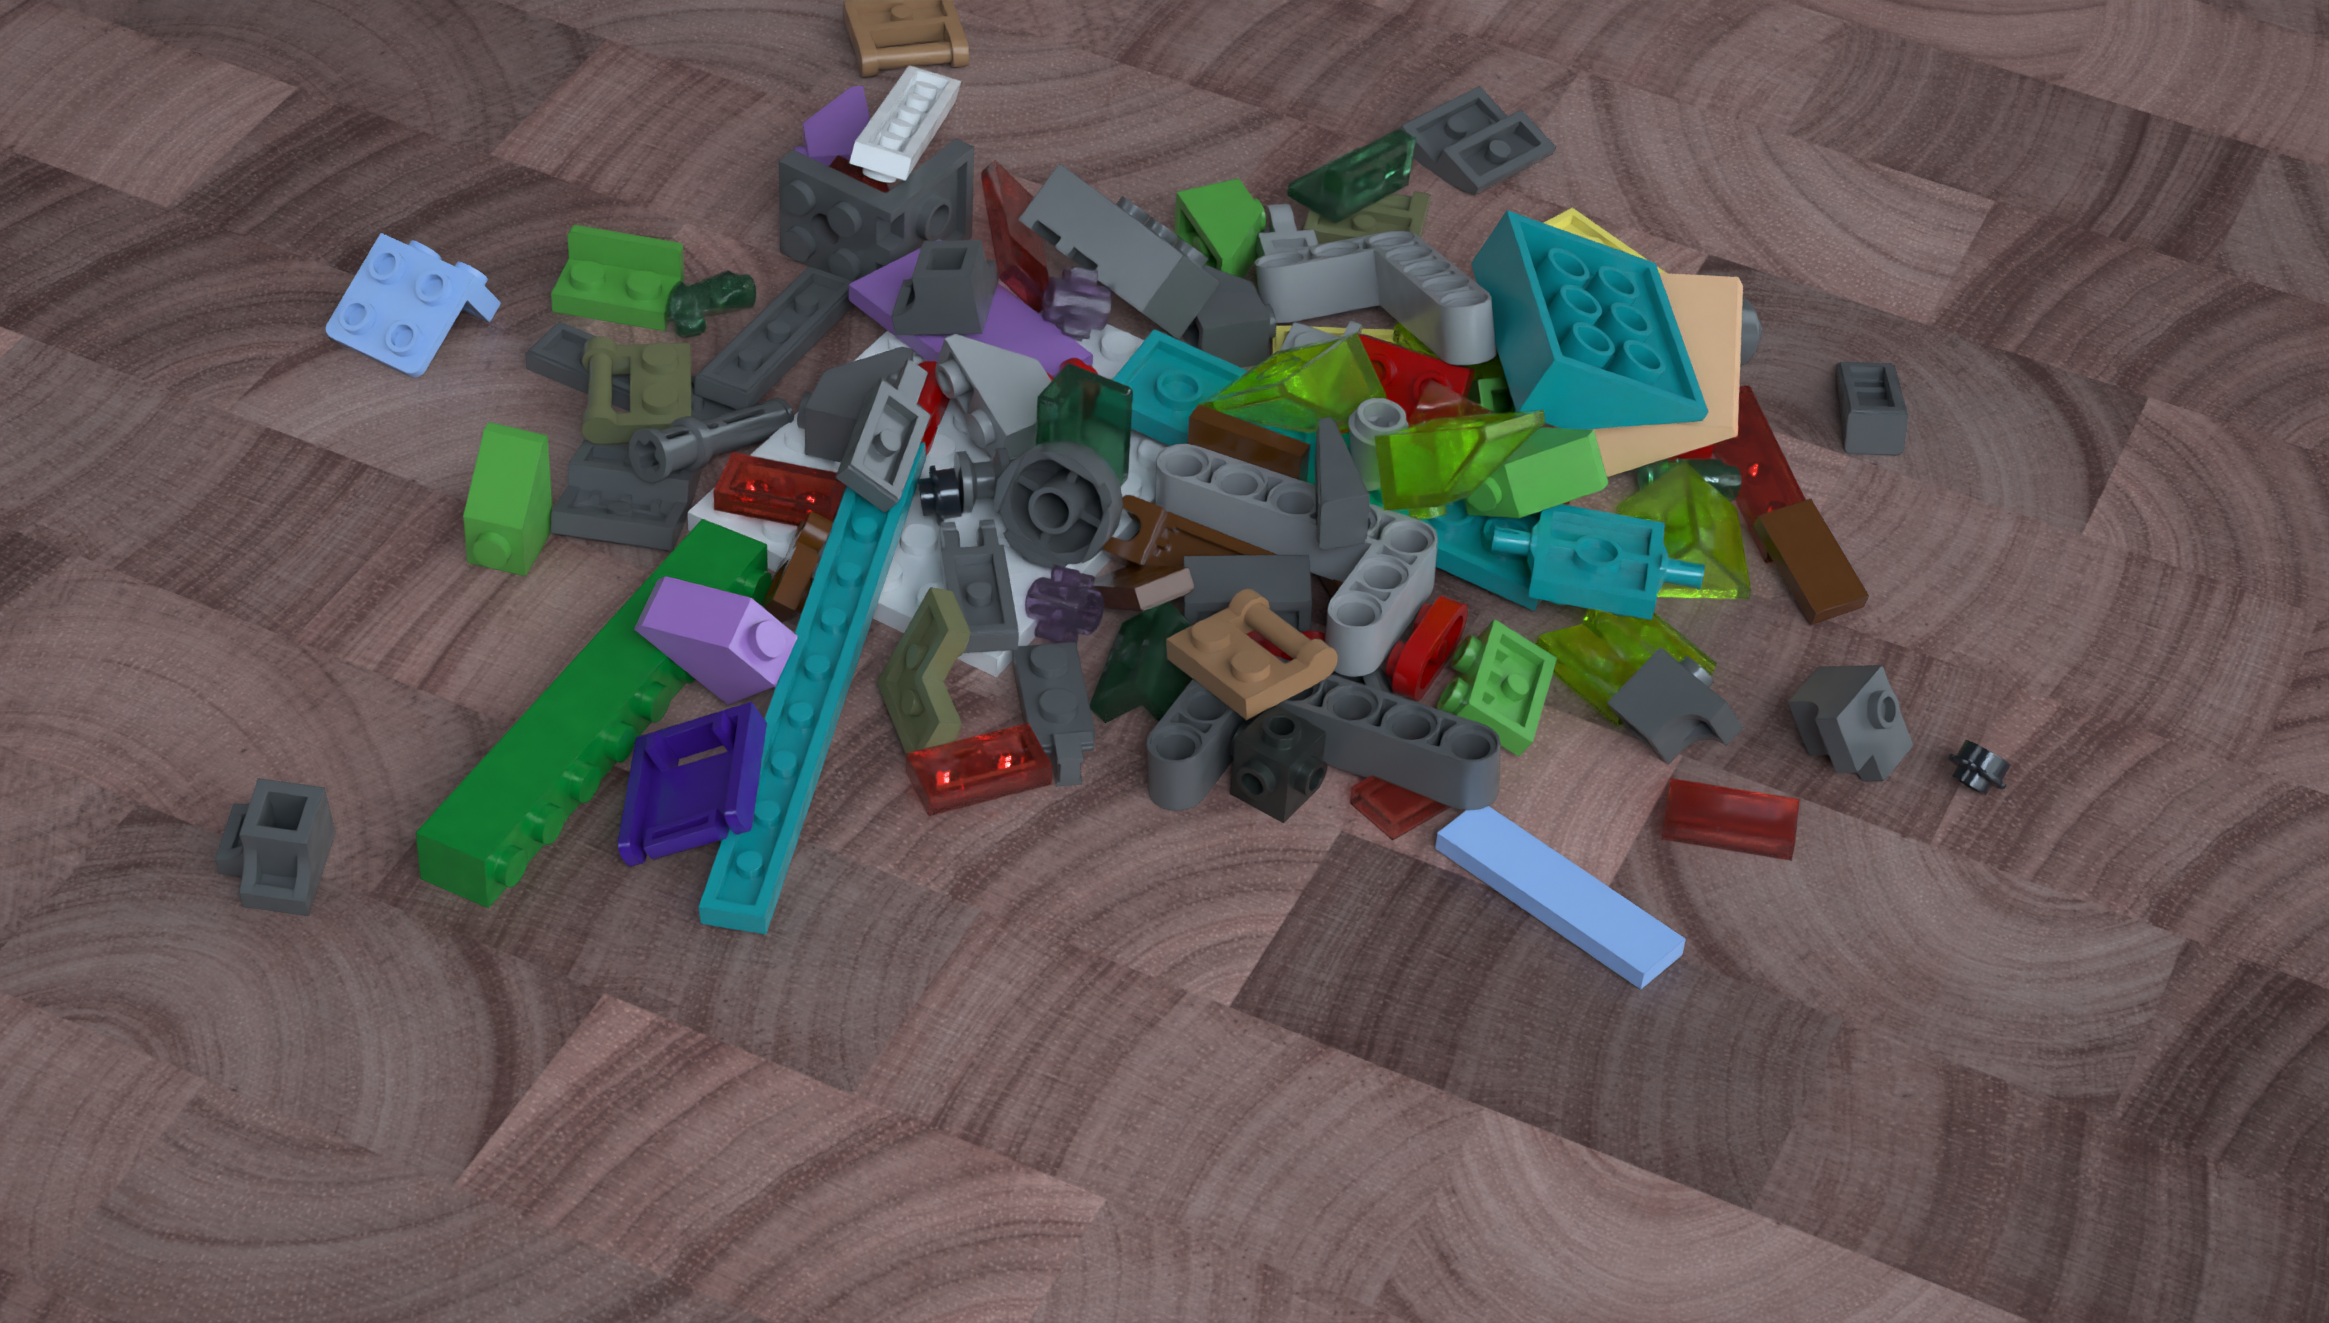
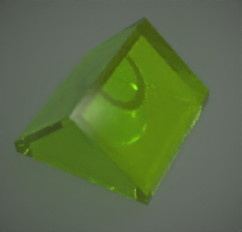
[1616,461,1751,599]

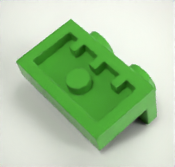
[551,225,685,331]
[1437,619,1557,756]

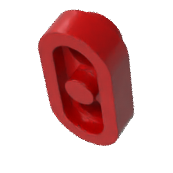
[1386,595,1468,701]

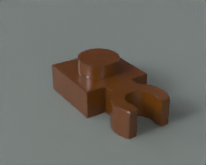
[761,511,833,623]

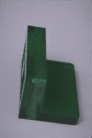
[1287,128,1416,224]
[1036,363,1133,487]
[1089,601,1193,723]

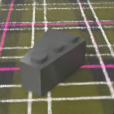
[1018,163,1221,339]

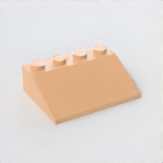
[1541,273,1743,477]

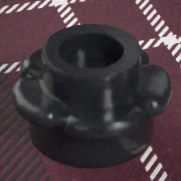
[918,465,962,526]
[1948,740,2011,796]

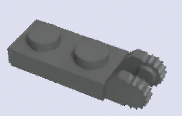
[940,519,1019,653]

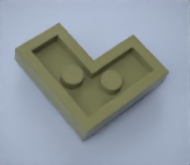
[877,587,971,773]

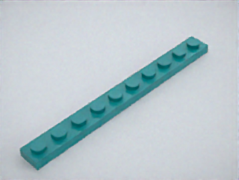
[699,442,926,935]

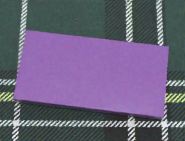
[849,239,1093,378]

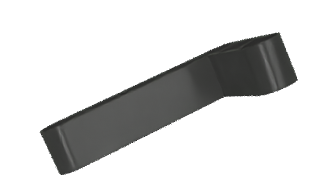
[1146,656,1501,811]

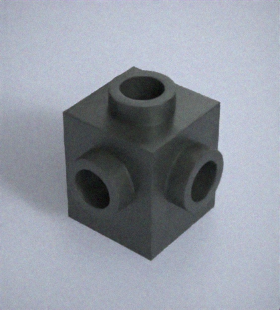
[1230,705,1327,824]

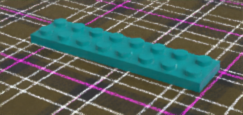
[1096,329,1541,611]

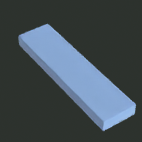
[1435,806,1686,990]

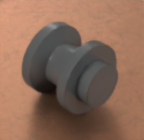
[954,448,1014,514]

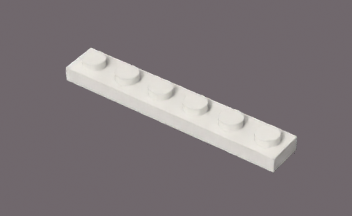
[850,65,961,182]

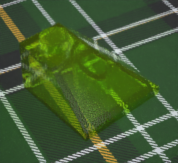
[1200,332,1387,434]
[1374,410,1545,519]

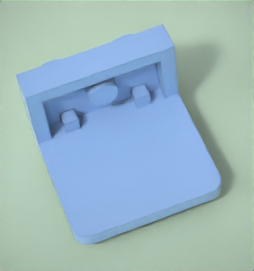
[326,233,501,378]

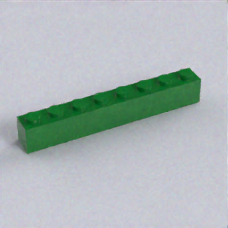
[416,519,772,908]

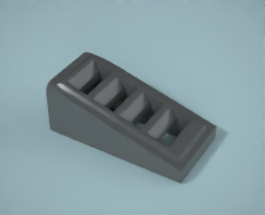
[1835,362,1908,455]
[1315,417,1369,550]

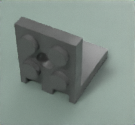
[779,138,974,281]

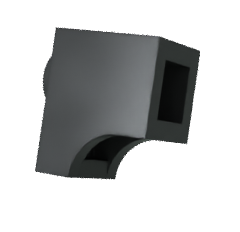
[891,240,999,336]
[1607,647,1744,765]
[1788,665,1914,781]
[215,778,336,916]

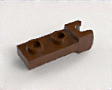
[1102,495,1278,567]

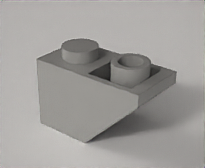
[935,334,1069,459]

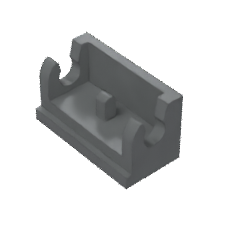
[1184,555,1312,632]

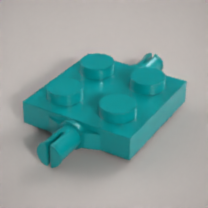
[1490,504,1705,620]

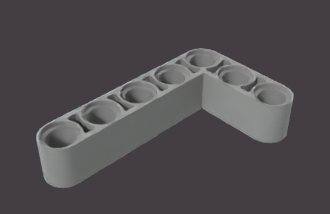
[1255,231,1496,365]
[1155,444,1438,677]

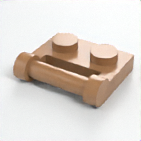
[843,0,969,77]
[1166,588,1338,720]

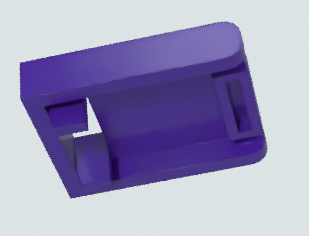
[618,701,767,867]

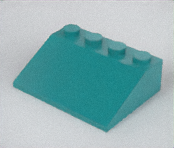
[1471,210,1709,429]

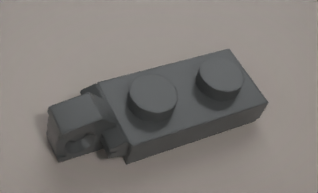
[835,359,931,513]
[1012,642,1095,787]

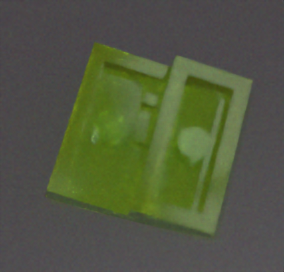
[1536,608,1717,727]

